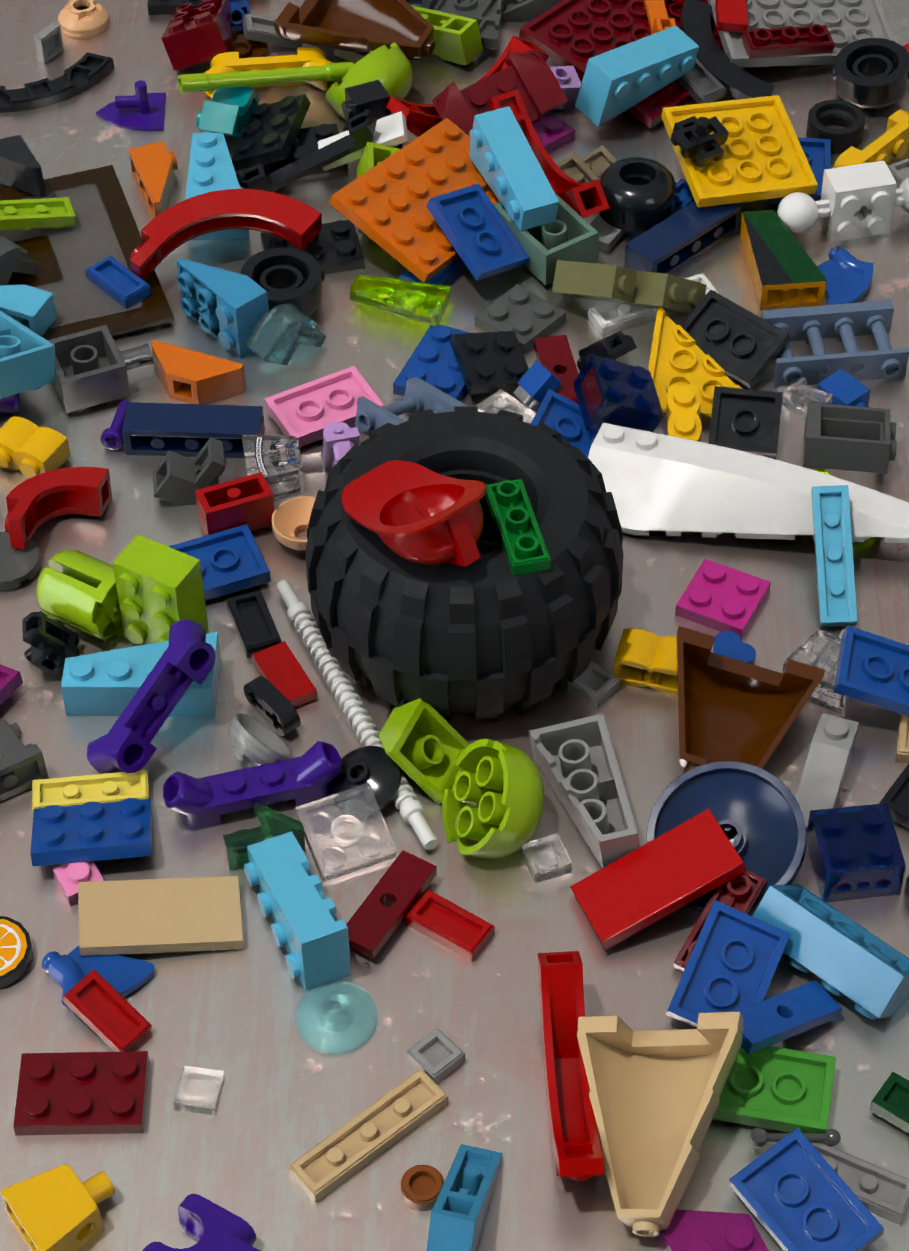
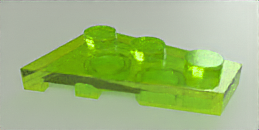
[350,275,451,327]

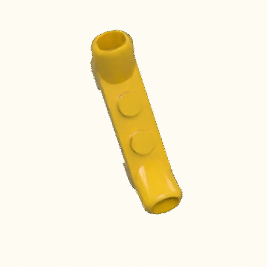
[204,47,338,98]
[833,109,909,168]

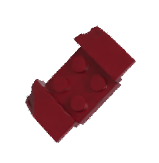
[432,50,568,136]

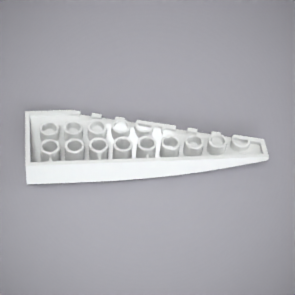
[588,423,909,543]

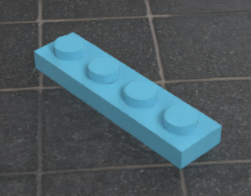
[811,485,858,628]

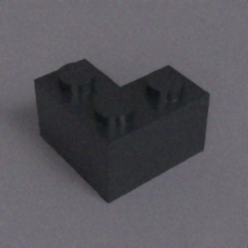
[342,80,403,161]

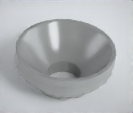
[229,713,292,767]

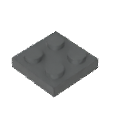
[475,284,566,354]

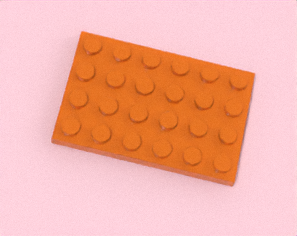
[329,118,500,283]

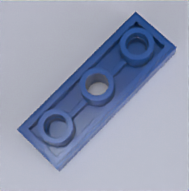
[735,980,842,1055]

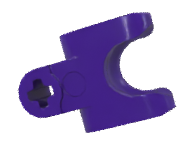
[142,1193,260,1251]

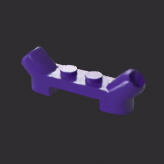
[87,619,216,774]
[163,741,342,829]

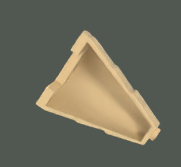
[577,1012,744,1237]

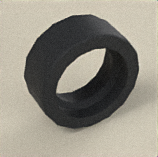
[806,100,865,153]

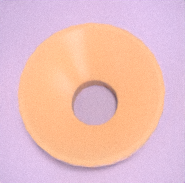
[58,0,110,40]
[271,496,316,551]

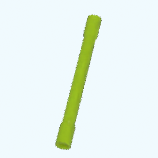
[178,62,354,93]

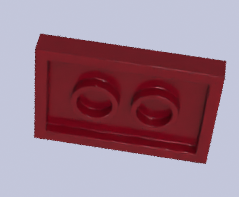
[13,1051,149,1136]

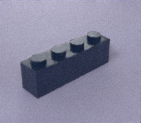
[625,201,741,274]
[122,402,265,459]

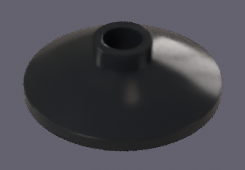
[329,746,402,817]

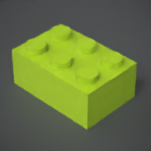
[112,534,209,645]

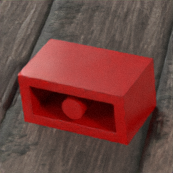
[195,472,275,536]

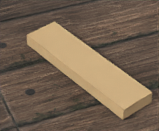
[288,1069,448,1203]

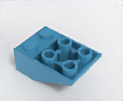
[177,258,272,359]

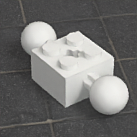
[777,161,909,242]

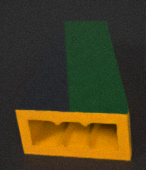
[740,210,826,311]

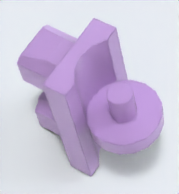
[323,422,360,472]

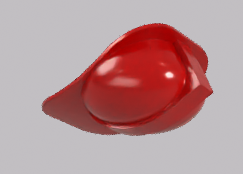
[341,460,486,567]

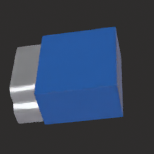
[513,360,562,412]

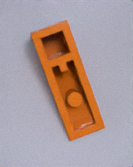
[128,141,178,219]

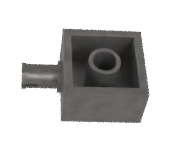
[47,325,154,413]

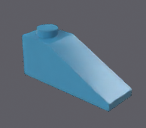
[426,1144,503,1251]

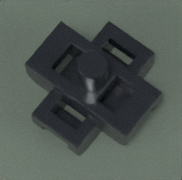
[670,116,729,167]
[577,331,637,379]
[22,611,80,676]

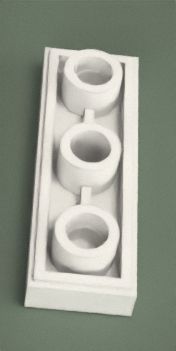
[318,111,409,171]

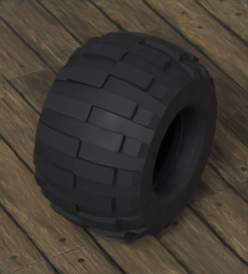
[305,406,624,721]

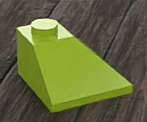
[378,698,470,804]

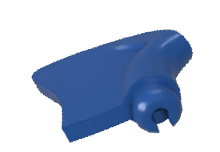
[817,246,874,305]
[42,946,155,1008]

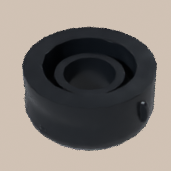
[831,38,909,110]
[599,157,677,232]
[241,248,325,325]

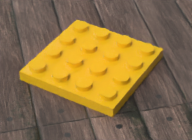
[661,95,818,208]

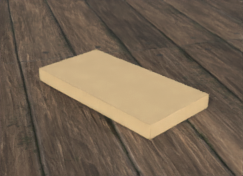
[78,876,243,956]

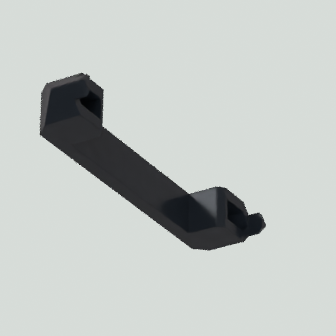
[236,109,377,192]

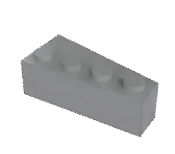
[529,714,640,868]

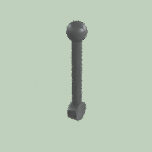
[750,1128,841,1147]

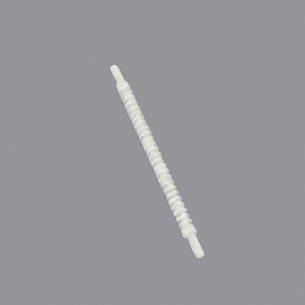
[276,580,439,851]

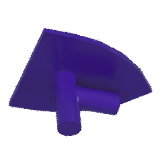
[96,80,166,131]

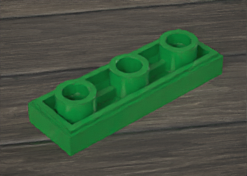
[485,479,551,576]

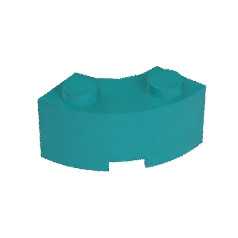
[196,87,260,138]

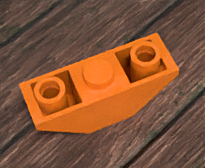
[151,340,246,404]

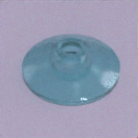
[295,981,378,1054]

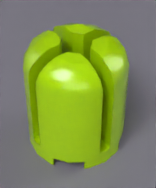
[36,550,124,642]

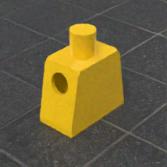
[1,1164,115,1251]

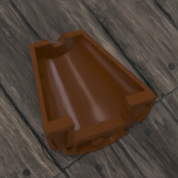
[676,626,825,773]

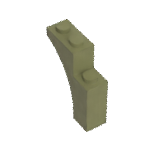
[552,260,707,315]

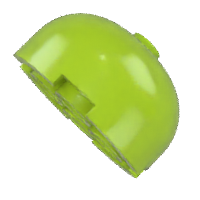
[325,42,413,120]
[442,739,544,860]

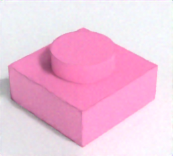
[53,861,104,906]

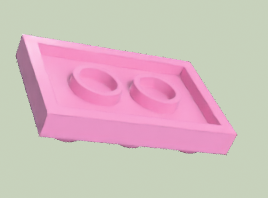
[264,366,385,449]

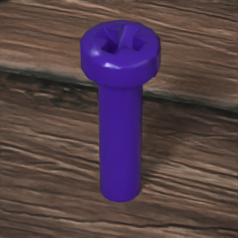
[100,400,129,450]

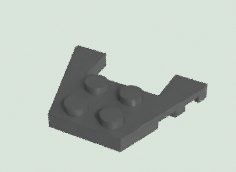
[429,0,503,49]

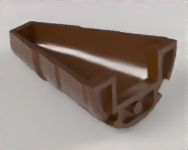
[274,0,436,61]

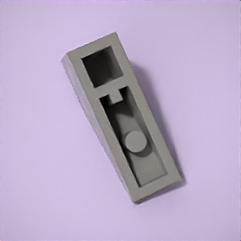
[795,713,859,837]

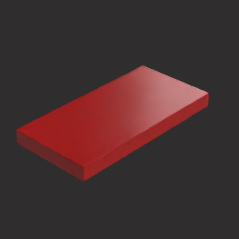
[570,809,747,950]

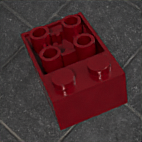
[161,0,232,71]

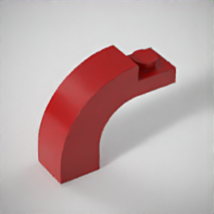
[5,467,112,549]

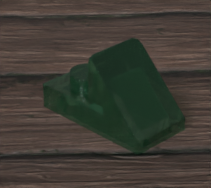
[223,803,306,871]

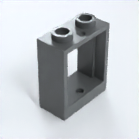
[803,402,897,474]

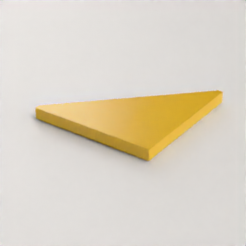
[642,307,742,424]

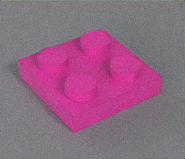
[675,559,771,639]

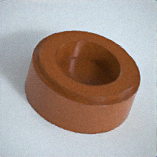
[401,1165,444,1211]

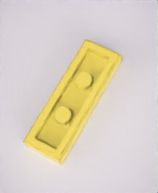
[32,770,150,815]

